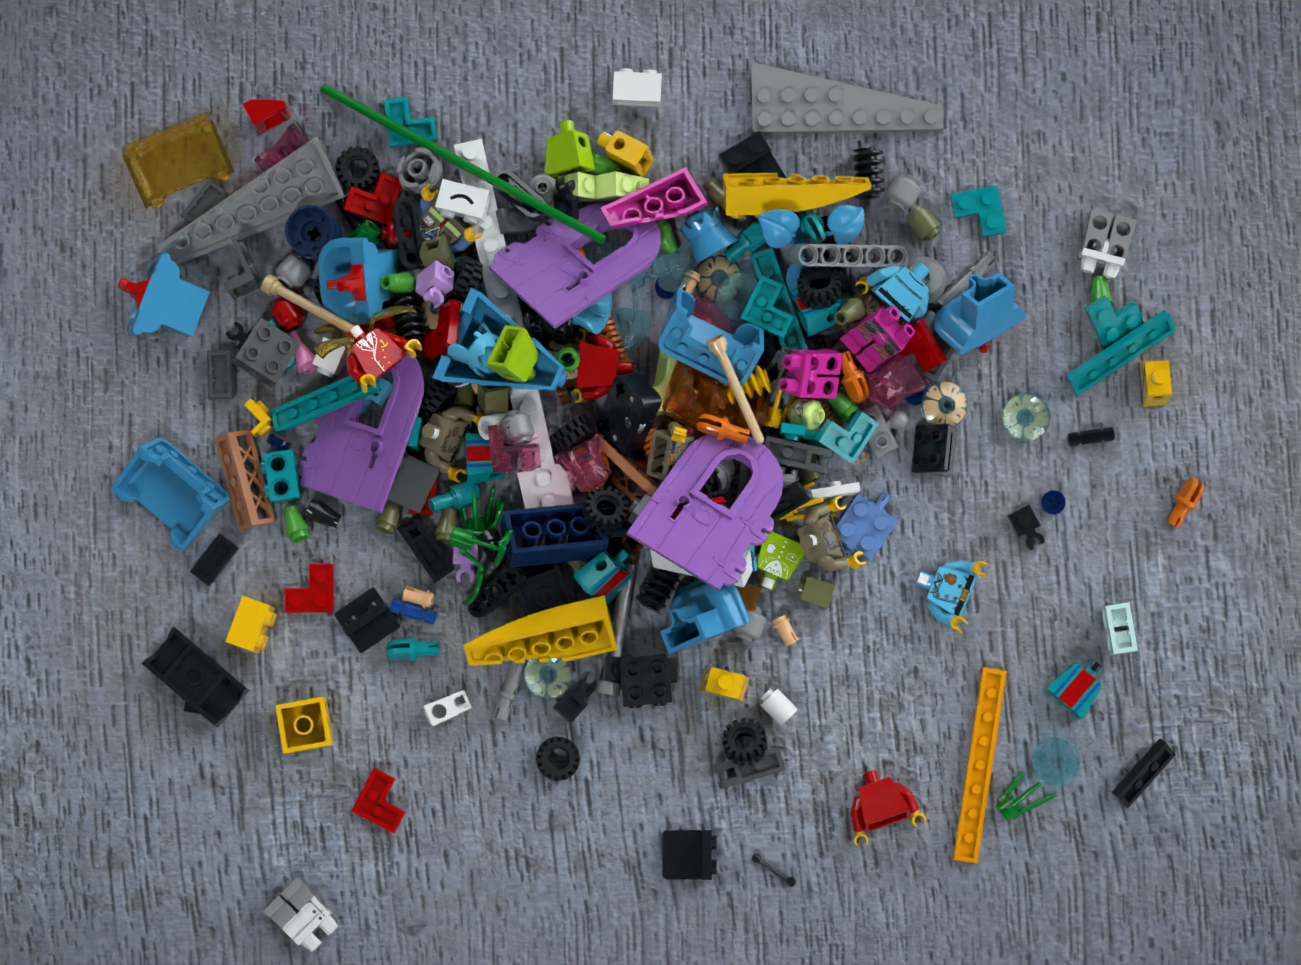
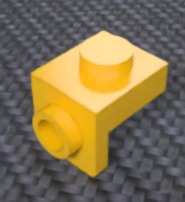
[244,398,273,438]

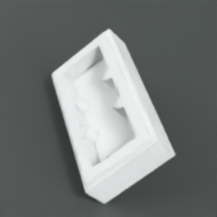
[810,481,860,500]

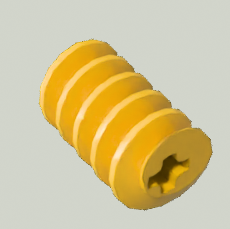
[718,365,772,405]

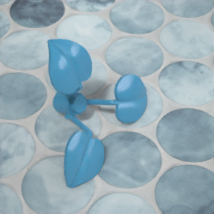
[757,205,864,291]

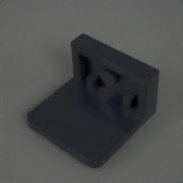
[524,309,578,345]
[620,654,672,708]
[662,830,717,880]

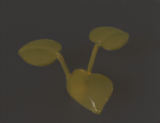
[314,306,417,359]

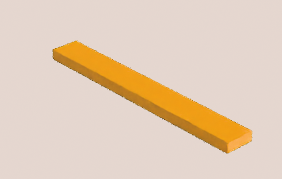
[952,667,1007,864]

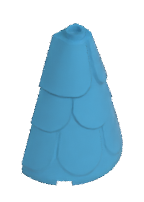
[432,288,568,391]

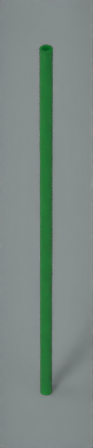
[320,83,606,245]

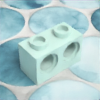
[1101,602,1138,656]

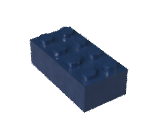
[500,503,609,568]

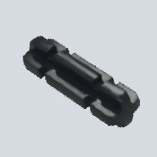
[1067,427,1115,446]

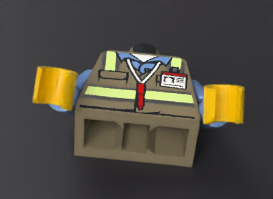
[417,184,482,254]

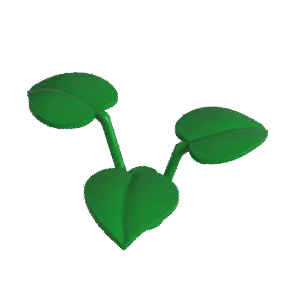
[448,498,512,605]

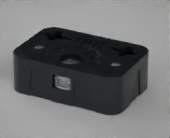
[596,372,662,455]

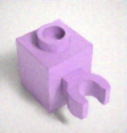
[416,260,454,308]
[453,544,480,583]

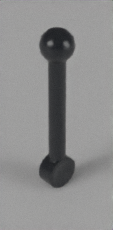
[752,853,796,887]

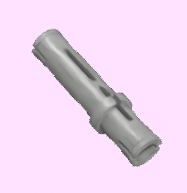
[936,251,998,308]
[492,660,527,721]

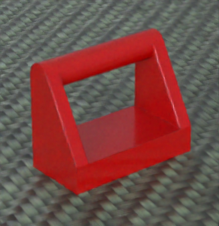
[242,99,291,136]

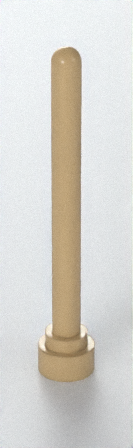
[261,274,355,333]
[706,334,764,444]

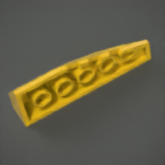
[722,173,871,219]
[463,595,618,666]

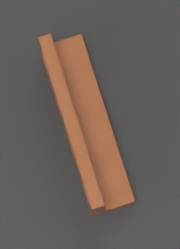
[214,429,276,532]
[591,433,660,502]

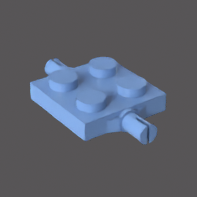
[836,491,898,562]

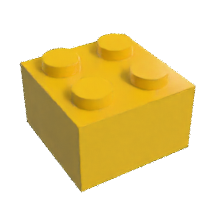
[225,595,277,654]
[275,697,334,754]

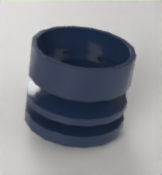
[285,205,343,262]

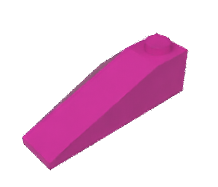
[600,167,708,228]

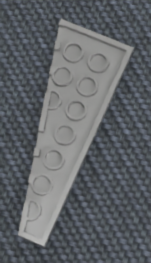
[751,63,943,134]
[157,137,345,265]

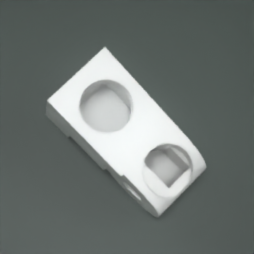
[422,690,472,728]

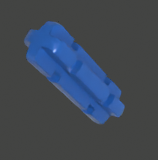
[389,599,437,624]

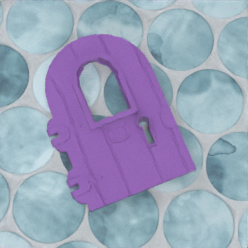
[489,201,661,329]
[298,352,424,513]
[626,434,783,591]

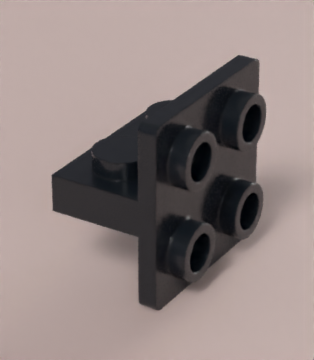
[911,424,957,477]
[334,587,400,653]

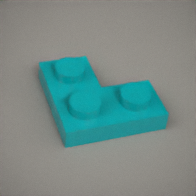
[384,97,438,148]
[950,185,1007,238]
[740,275,795,339]
[1085,295,1145,348]
[815,410,879,464]
[778,422,823,447]

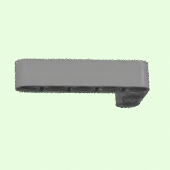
[789,243,908,308]

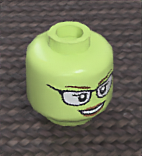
[787,398,825,430]

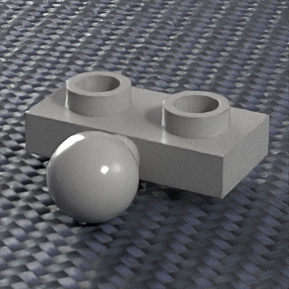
[862,404,908,458]

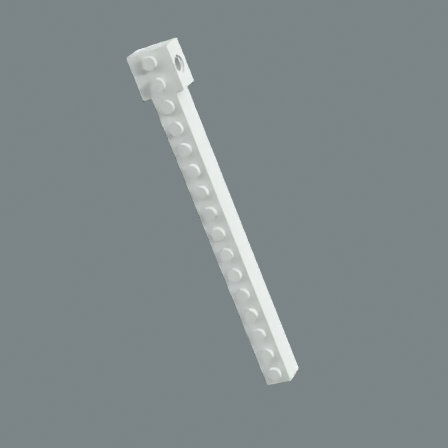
[454,139,574,509]

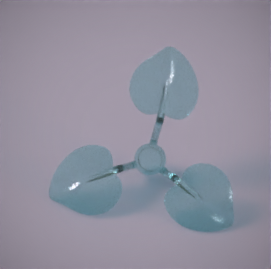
[588,242,696,349]

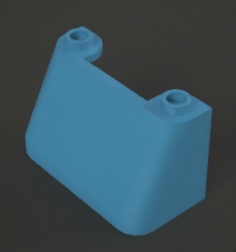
[658,288,764,386]
[110,438,230,551]

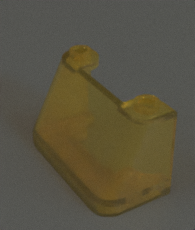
[122,112,235,209]

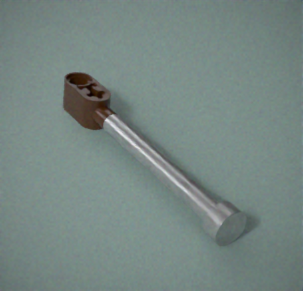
[595,511,644,696]

